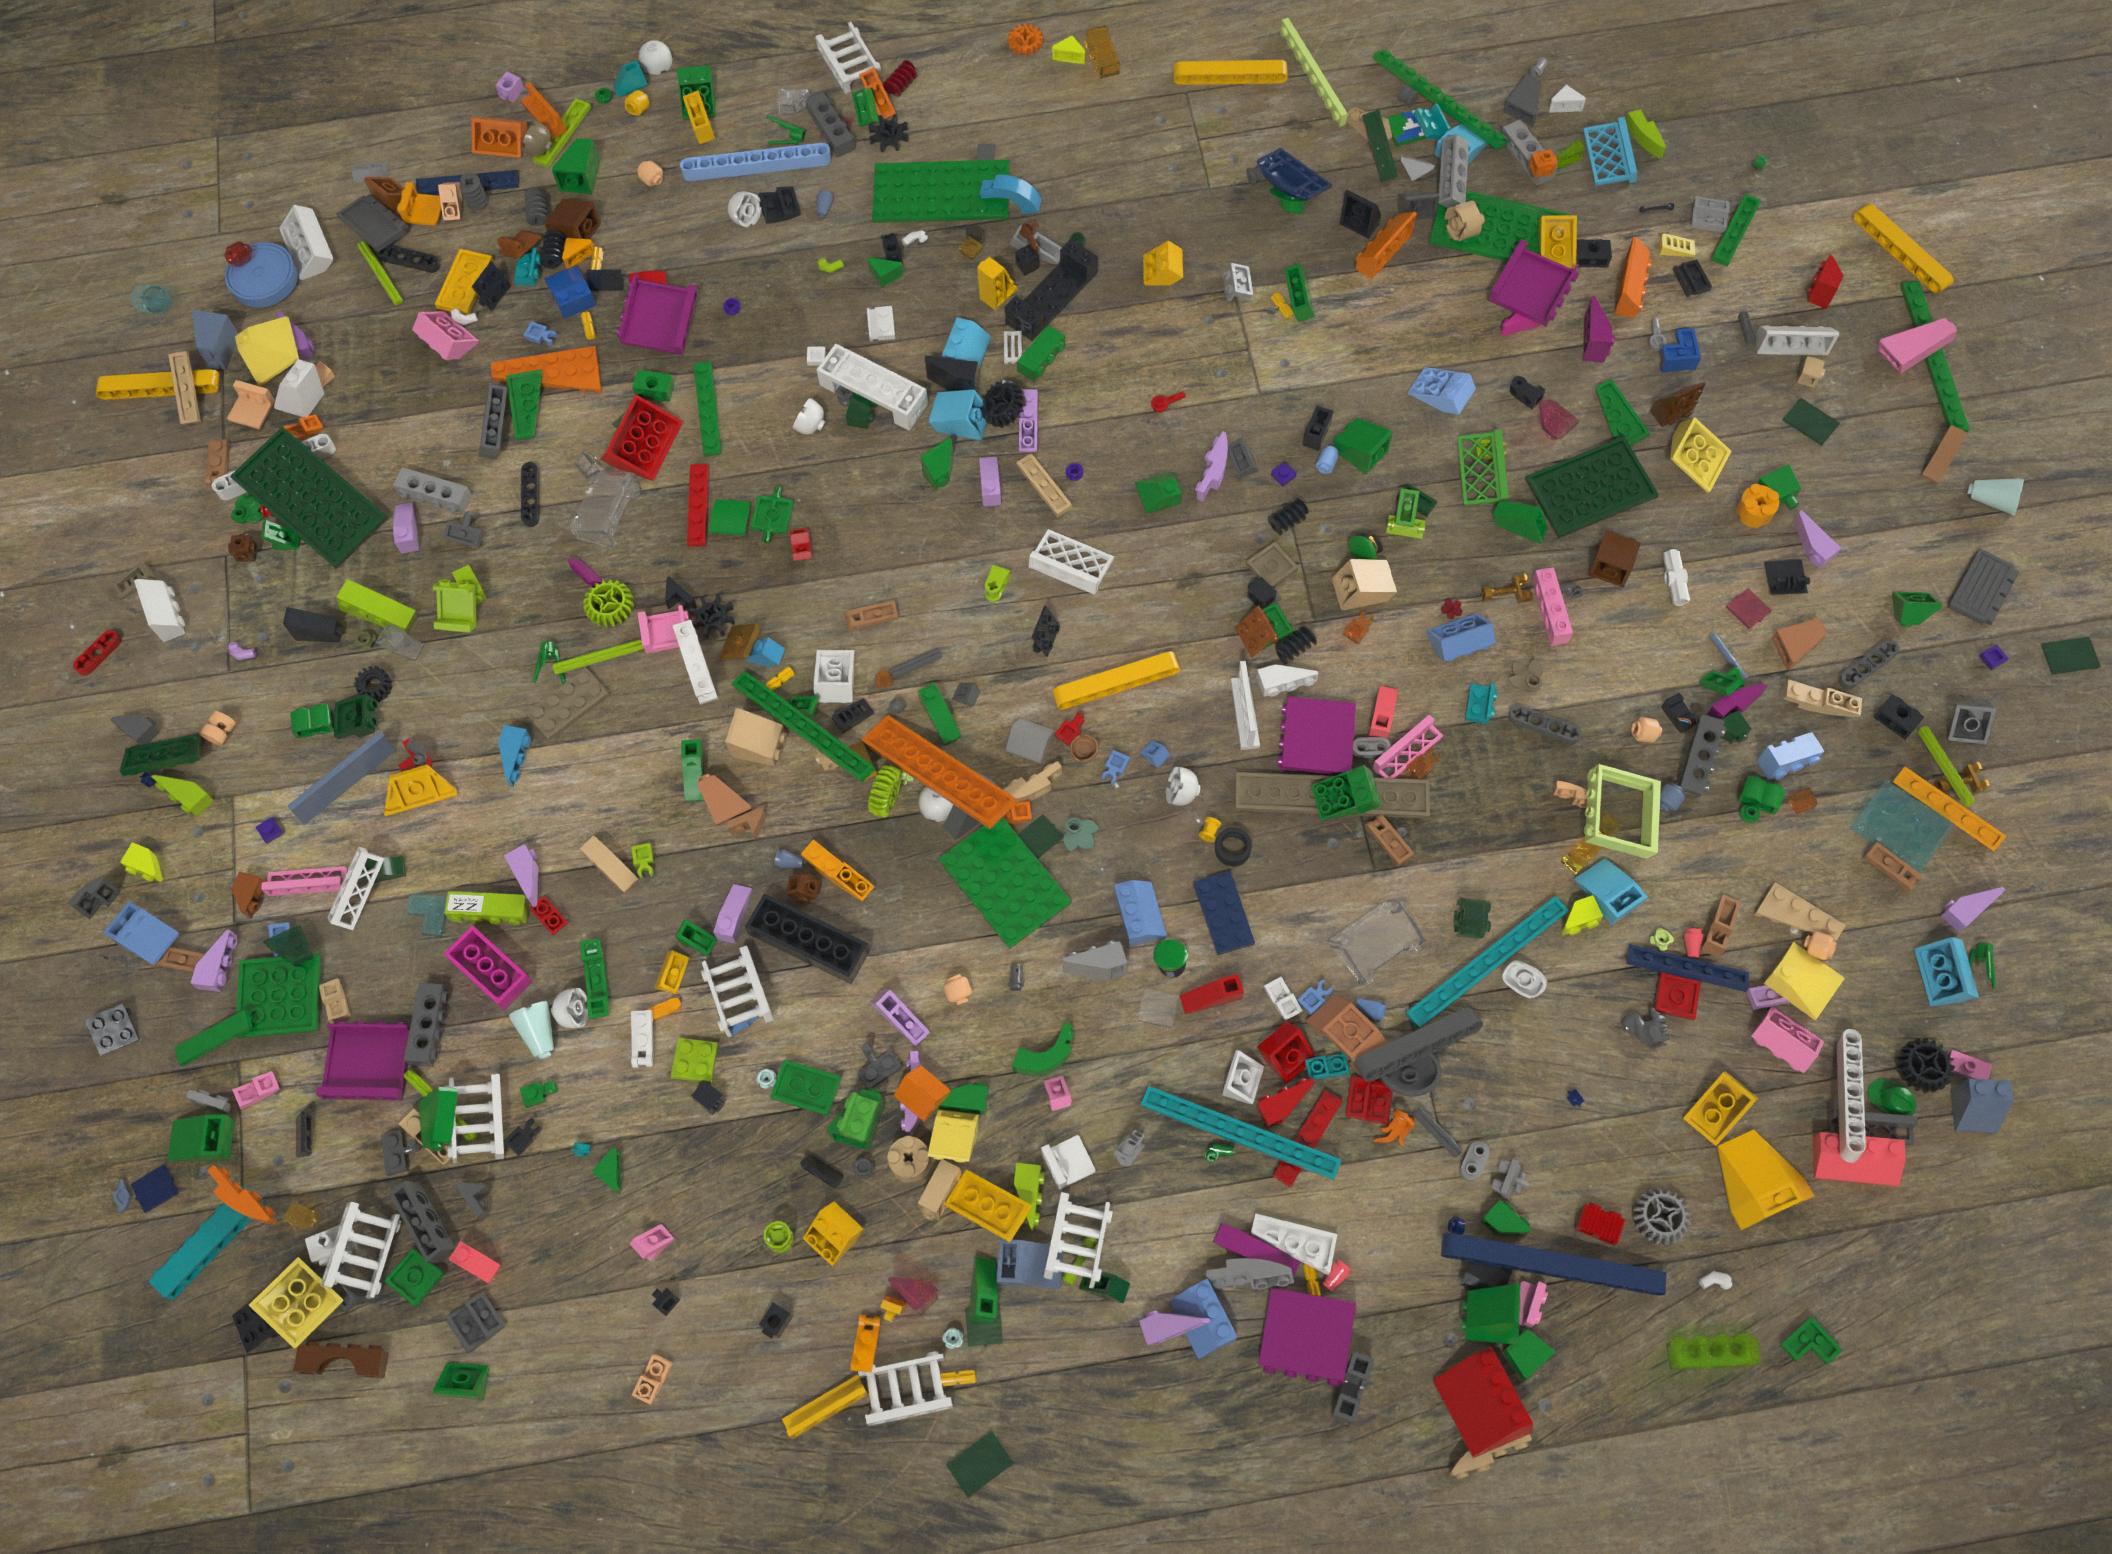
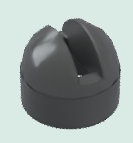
[889,697,906,714]

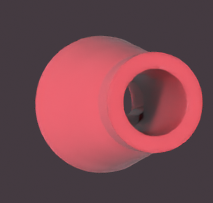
[1683,928,1704,958]
[1322,1259,1351,1292]

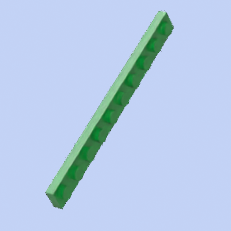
[1372,50,1509,150]
[1900,281,1970,433]
[732,671,875,783]

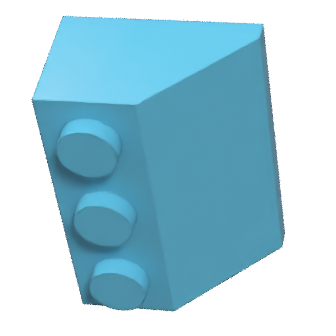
[941,317,991,368]
[1914,937,1979,1006]

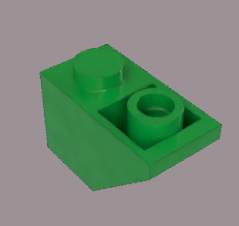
[1480,1200,1532,1236]

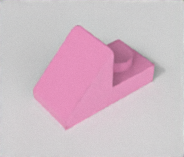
[1043,1075,1072,1111]
[630,1224,674,1261]

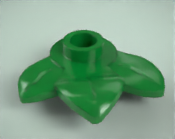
[231,493,264,524]

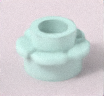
[757,1069,776,1089]
[942,1327,963,1349]

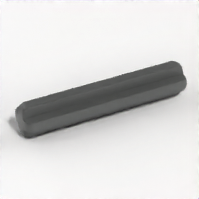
[889,648,942,679]
[1413,1107,1463,1158]

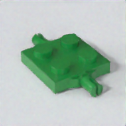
[750,486,794,544]

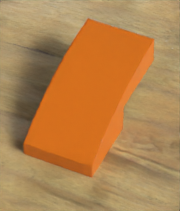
[283,414,323,441]
[1003,801,1032,825]

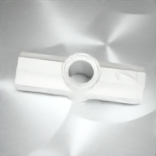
[1662,549,1690,606]

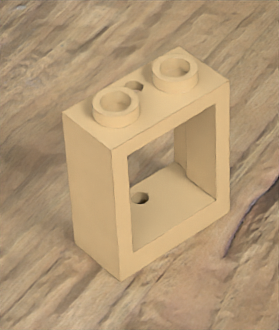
[918,1160,962,1221]

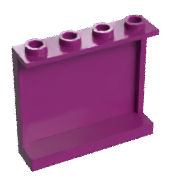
[1489,239,1579,327]
[617,274,698,356]
[1277,697,1356,775]
[316,1021,410,1101]
[1258,1288,1357,1386]

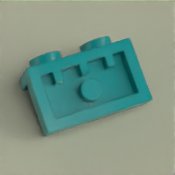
[1414,103,1450,140]
[514,248,541,286]
[1465,683,1498,724]

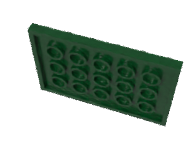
[1525,436,1659,538]

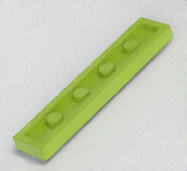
[532,98,591,169]

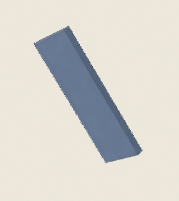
[287,732,396,825]

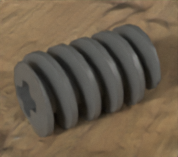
[459,173,488,211]
[524,187,548,226]

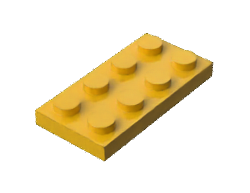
[435,249,493,315]
[944,1170,1032,1243]

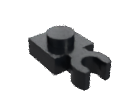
[503,1118,542,1156]

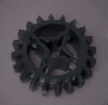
[980,380,1026,428]
[1896,1038,1955,1093]

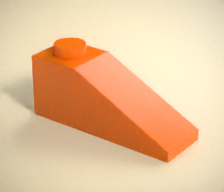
[859,67,896,120]

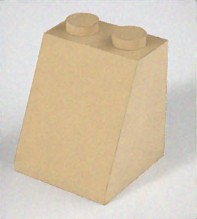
[1332,559,1397,610]
[725,708,787,766]

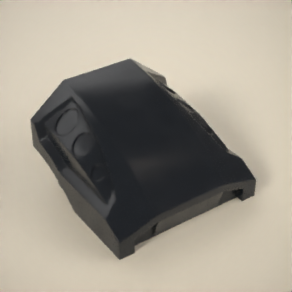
[1459,1262,1513,1291]

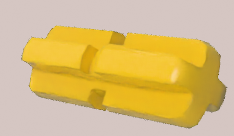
[590,247,603,270]
[1271,292,1294,319]
[581,311,596,340]
[765,666,794,691]
[1303,1264,1321,1297]
[940,1370,976,1386]

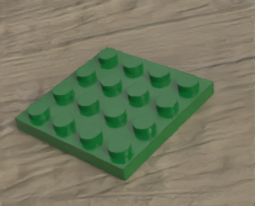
[236,953,321,1039]

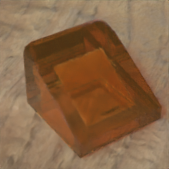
[1788,787,1818,814]

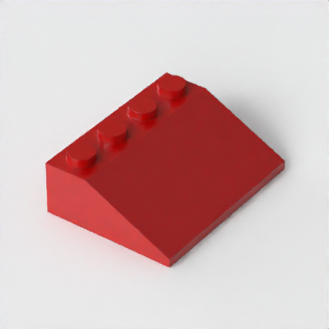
[600,394,683,481]
[1433,1347,1533,1458]

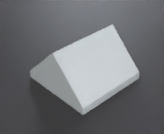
[1222,1050,1264,1104]

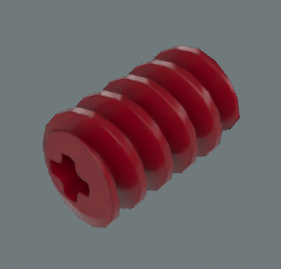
[883,60,917,97]

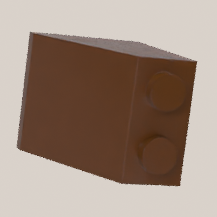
[544,198,601,239]
[1588,530,1641,588]

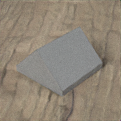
[1006,718,1055,764]

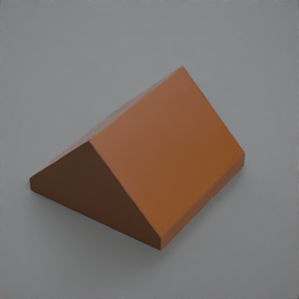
[364,177,404,213]

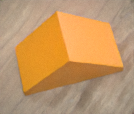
[562,238,595,269]

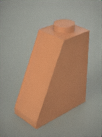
[1772,618,1827,670]
[696,774,752,826]

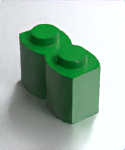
[290,704,334,738]
[1738,775,1785,815]

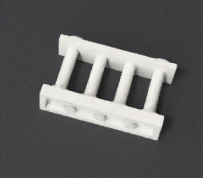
[815,22,882,94]
[672,620,718,705]
[701,945,773,1037]
[445,1074,504,1163]
[1044,1192,1113,1288]
[320,1202,401,1299]
[858,1351,953,1426]

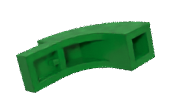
[1012,1022,1074,1076]

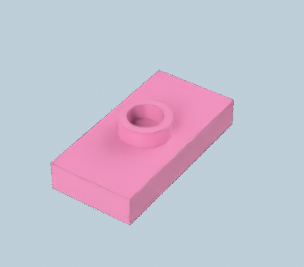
[1948,1050,1992,1080]

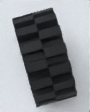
[354,666,392,702]

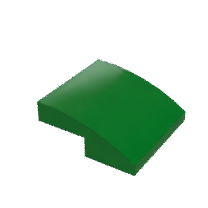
[709,499,752,536]

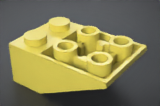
[928,1109,979,1163]

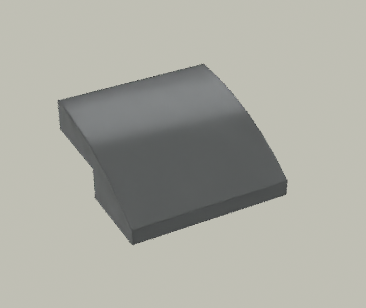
[67,876,121,919]
[445,1292,505,1354]

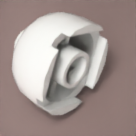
[639,40,673,75]
[728,191,762,227]
[792,398,825,435]
[1166,767,1200,806]
[919,787,953,822]
[551,988,589,1028]

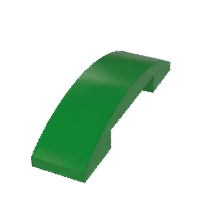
[580,938,609,1019]

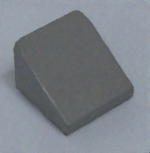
[952,683,980,706]

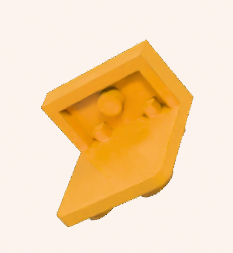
[397,182,442,226]

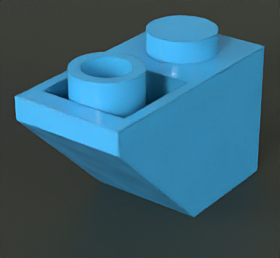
[743,637,785,667]

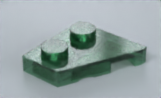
[263,925,314,967]

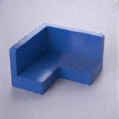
[1660,328,1701,372]

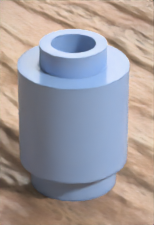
[1316,446,1339,474]

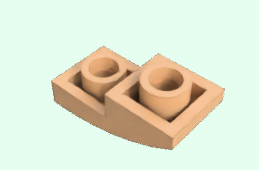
[1553,781,1587,808]
[632,1354,673,1405]

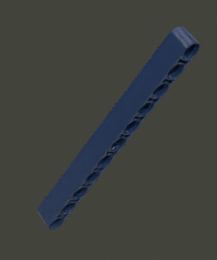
[1440,1233,1667,1296]

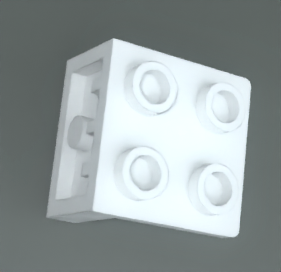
[1041,1135,1096,1190]

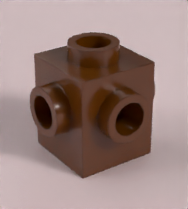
[228,534,258,562]
[786,873,819,903]

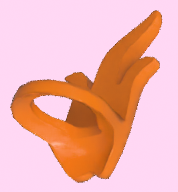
[1373,1109,1415,1146]

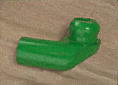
[1205,1143,1234,1163]

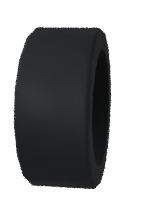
[1214,827,1252,867]

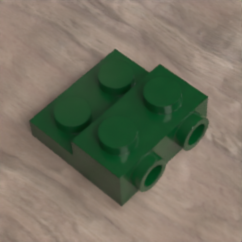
[334,693,378,739]

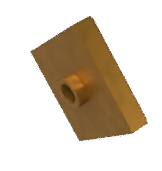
[719,624,761,661]

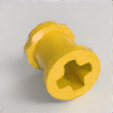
[1199,817,1221,842]

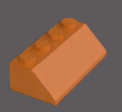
[1355,212,1417,279]
[1614,237,1652,318]

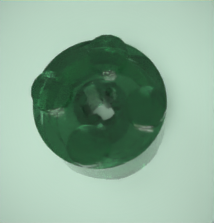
[1453,897,1491,939]

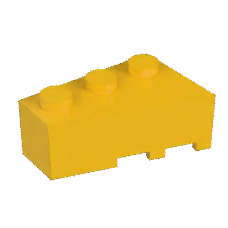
[977,257,1018,310]

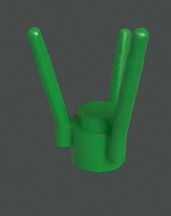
[766,115,805,145]
[533,641,565,684]
[1969,942,1997,989]

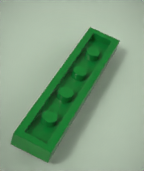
[1712,193,1761,267]

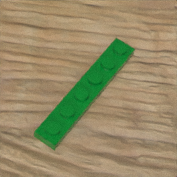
[693,361,722,457]

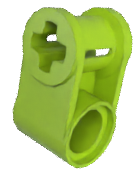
[985,565,1011,602]

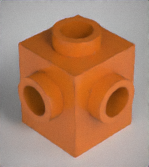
[1529,149,1558,178]

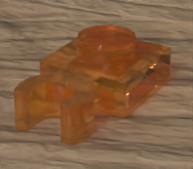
[1343,611,1374,645]
[1406,748,1441,780]

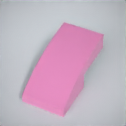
[232,1071,280,1110]

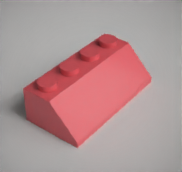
[1813,1132,1906,1187]

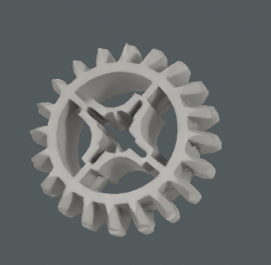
[1633,1188,1691,1245]

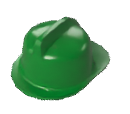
[1270,187,1310,214]
[1867,1079,1916,1116]

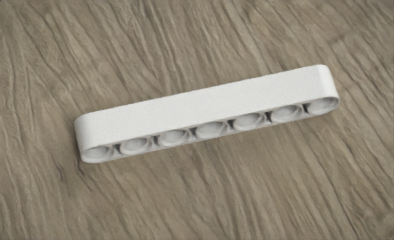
[212,434,336,501]
[1837,1029,1866,1163]

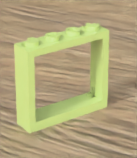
[1584,764,1661,859]

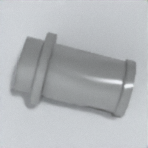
[1530,57,1548,79]

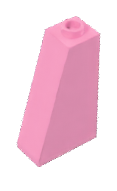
[1877,318,1957,374]

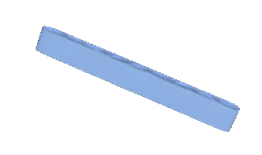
[680,143,832,181]

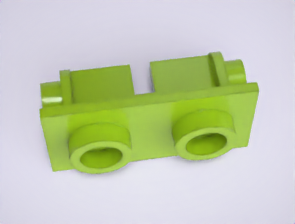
[1386,515,1425,539]

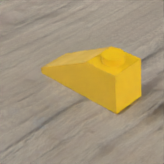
[683,91,715,144]

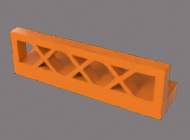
[520,82,567,139]

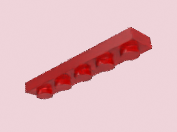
[687,464,709,547]
[1273,1090,1343,1188]

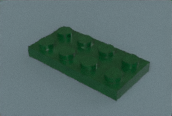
[120,733,204,777]

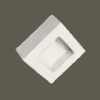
[807,347,826,366]

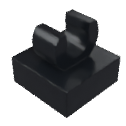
[652,1288,680,1316]

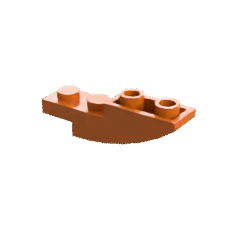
[207,1165,277,1225]

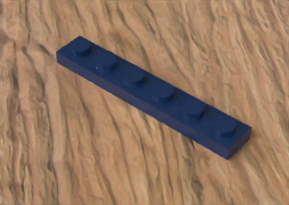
[416,170,519,195]
[1626,944,1749,992]

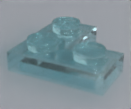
[406,894,447,937]

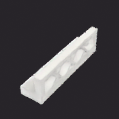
[327,846,384,930]

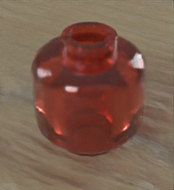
[224,241,252,267]

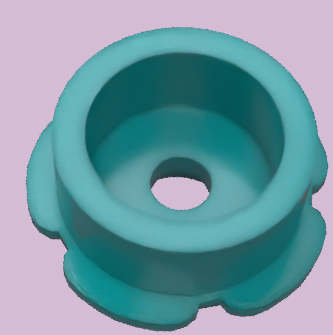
[571,1142,591,1157]

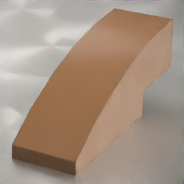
[1921,425,1968,484]
[1701,894,1741,958]

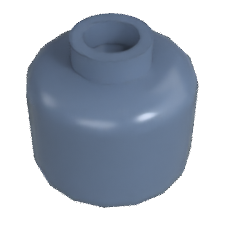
[1660,783,1685,812]

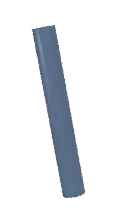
[1709,633,1749,681]

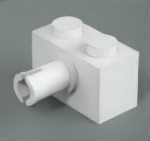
[305,1225,358,1267]

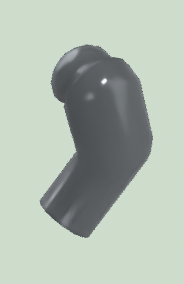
[1559,582,1583,598]
[406,740,427,766]

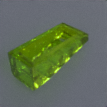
[1556,140,1585,170]

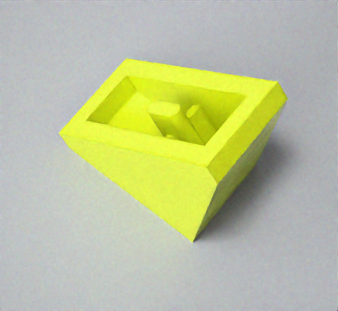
[1052,35,1085,64]

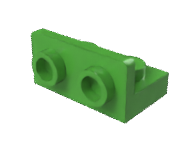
[837,1092,878,1142]

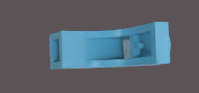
[980,175,1042,214]

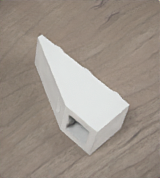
[1256,664,1318,697]

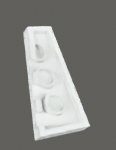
[1251,1214,1337,1275]

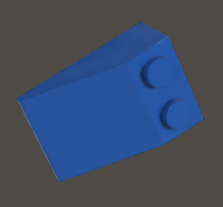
[544,266,596,319]

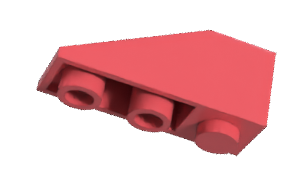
[1368,686,1398,739]

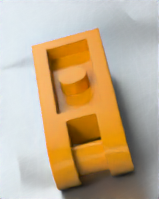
[850,1314,881,1373]

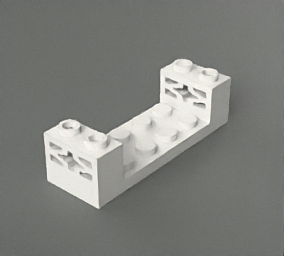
[817,344,928,431]

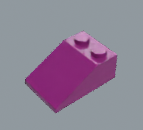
[1583,296,1615,363]

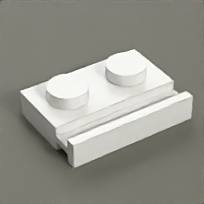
[867,306,895,341]

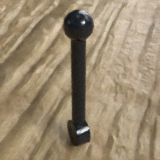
[1639,203,1675,213]

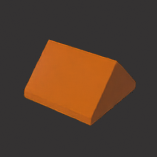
[893,1065,951,1122]

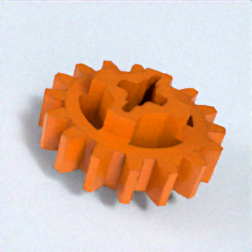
[1008,23,1043,57]

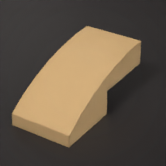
[319,978,351,1024]

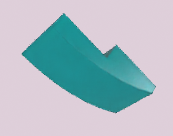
[1305,1053,1350,1080]

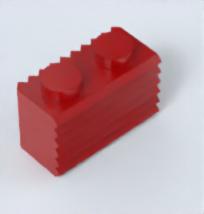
[1574,1202,1626,1246]

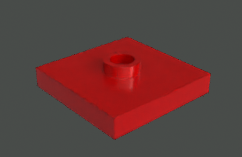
[1654,972,1701,1021]

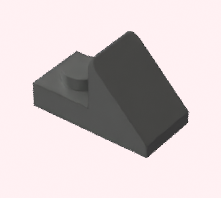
[455,1182,492,1221]

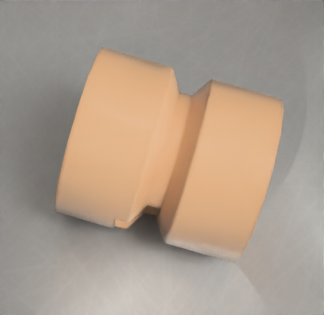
[199,711,236,746]

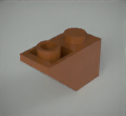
[231,871,265,919]

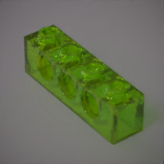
[1666,1333,1761,1370]

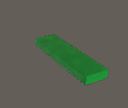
[174,1010,253,1066]

